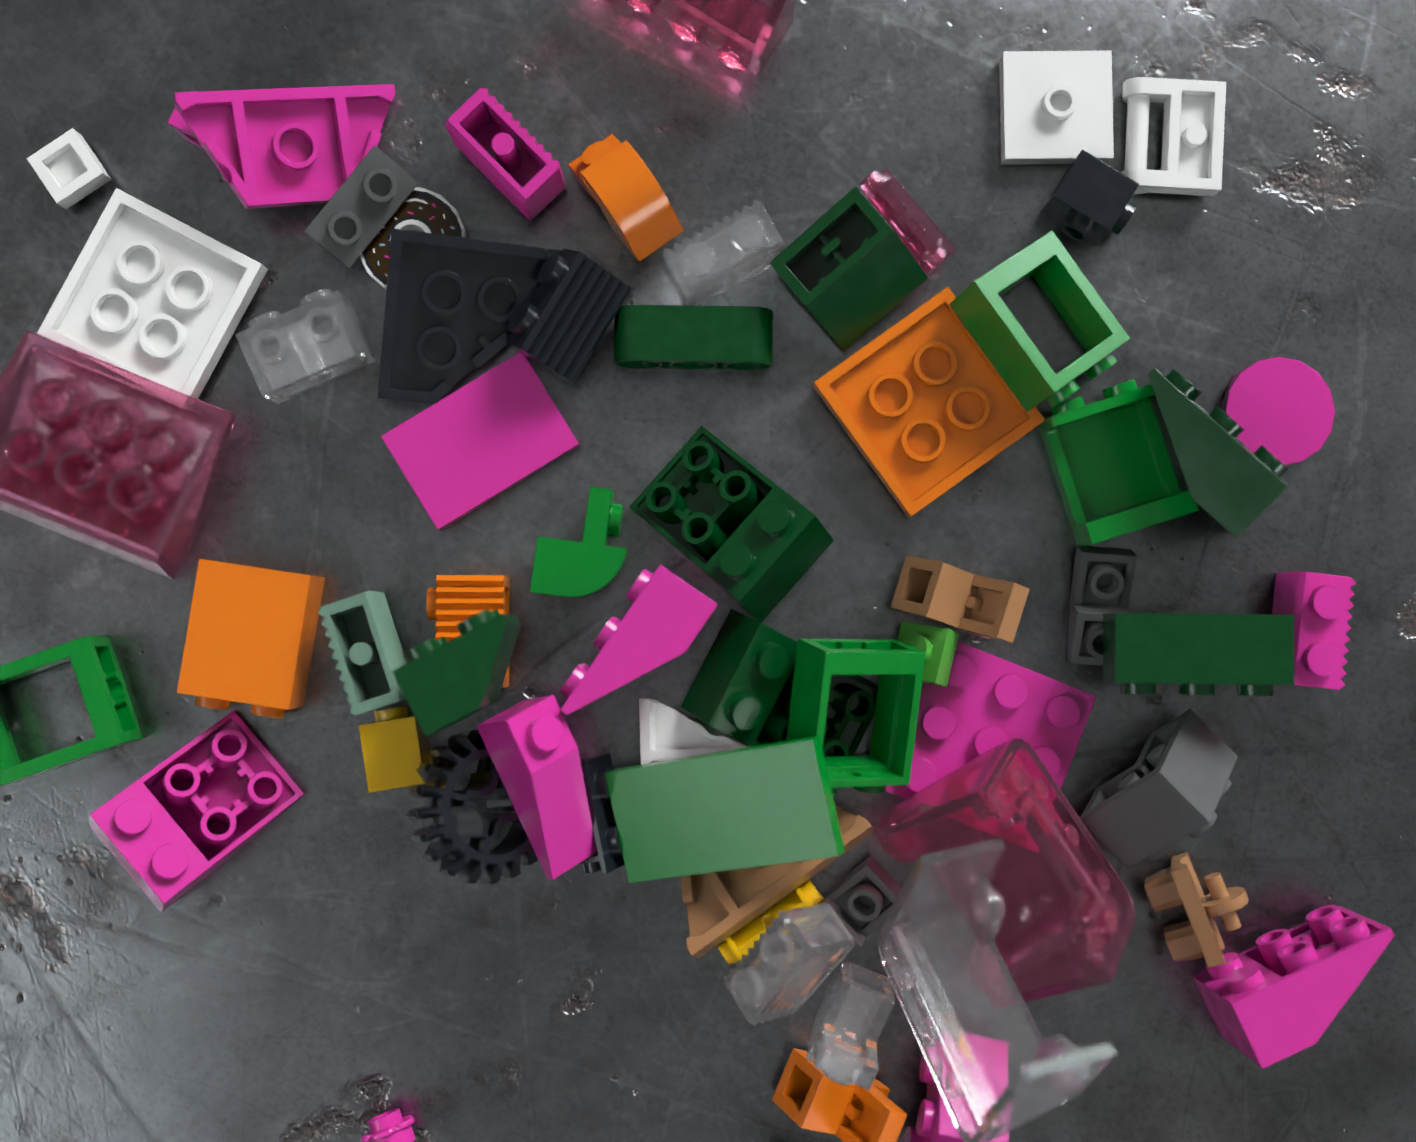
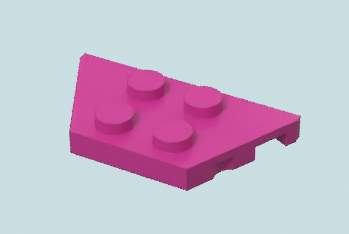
[173,84,395,209]

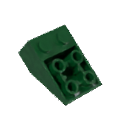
[1148,368,1289,538]
[629,426,834,623]
[681,609,878,757]

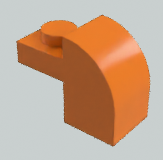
[568,134,684,262]
[772,1048,908,1142]

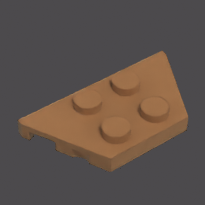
[681,805,875,959]

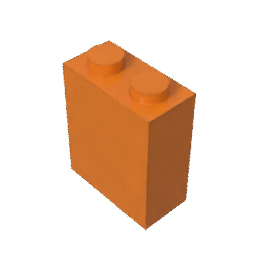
[177,559,325,718]

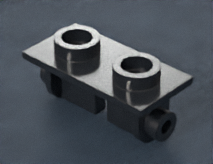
[579,753,625,874]

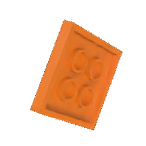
[812,287,1045,518]

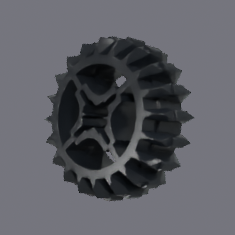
[406,729,538,884]

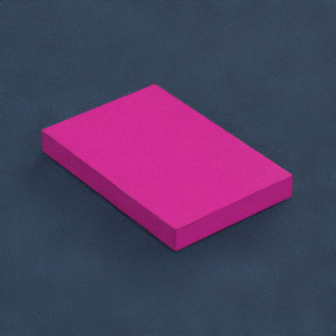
[381,352,580,531]

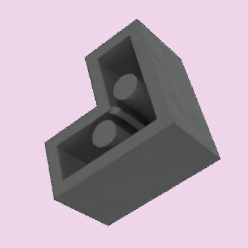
[1079,709,1238,868]

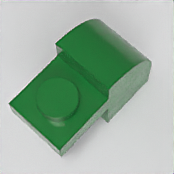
[530,487,630,598]

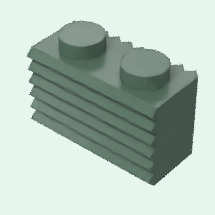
[317,590,407,716]

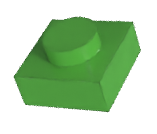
[897,621,959,688]

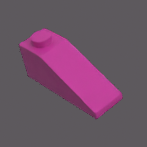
[476,695,597,880]

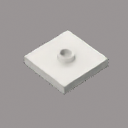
[999,51,1114,165]

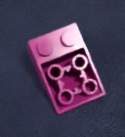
[560,565,718,715]
[89,710,304,913]
[1192,905,1395,1069]

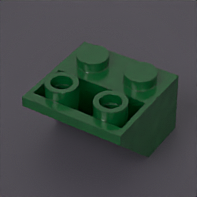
[769,186,928,351]
[392,609,521,736]

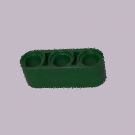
[613,305,773,371]

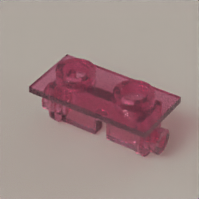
[860,167,957,275]

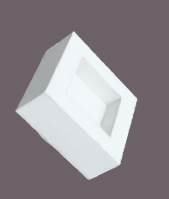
[26,128,112,210]

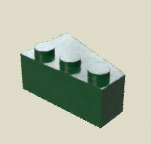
[1103,613,1294,696]

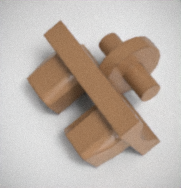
[1144,852,1249,968]

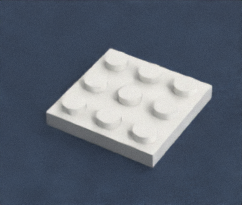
[37,188,268,413]

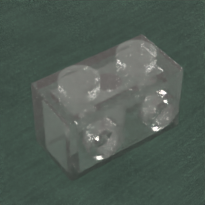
[235,289,377,404]

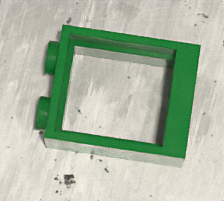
[949,231,1130,412]
[0,635,143,786]
[786,639,926,795]

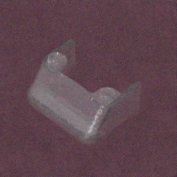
[878,838,1116,1142]

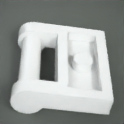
[1121,77,1226,196]

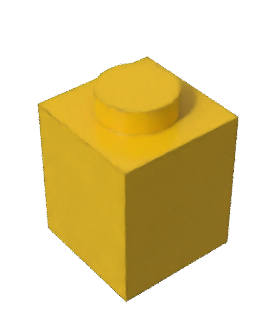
[358,705,433,793]

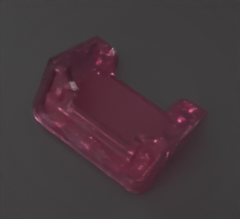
[873,738,1135,1010]

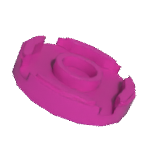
[1220,357,1335,465]

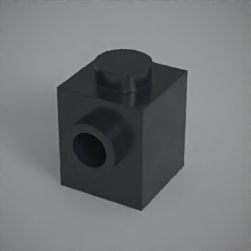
[1041,149,1139,245]

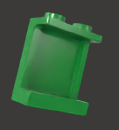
[1038,379,1199,547]

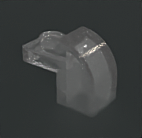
[806,960,895,1090]

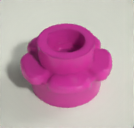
[360,1108,416,1142]

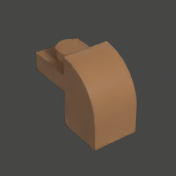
[890,555,1030,643]

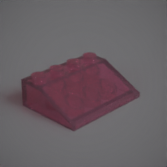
[0,330,236,580]

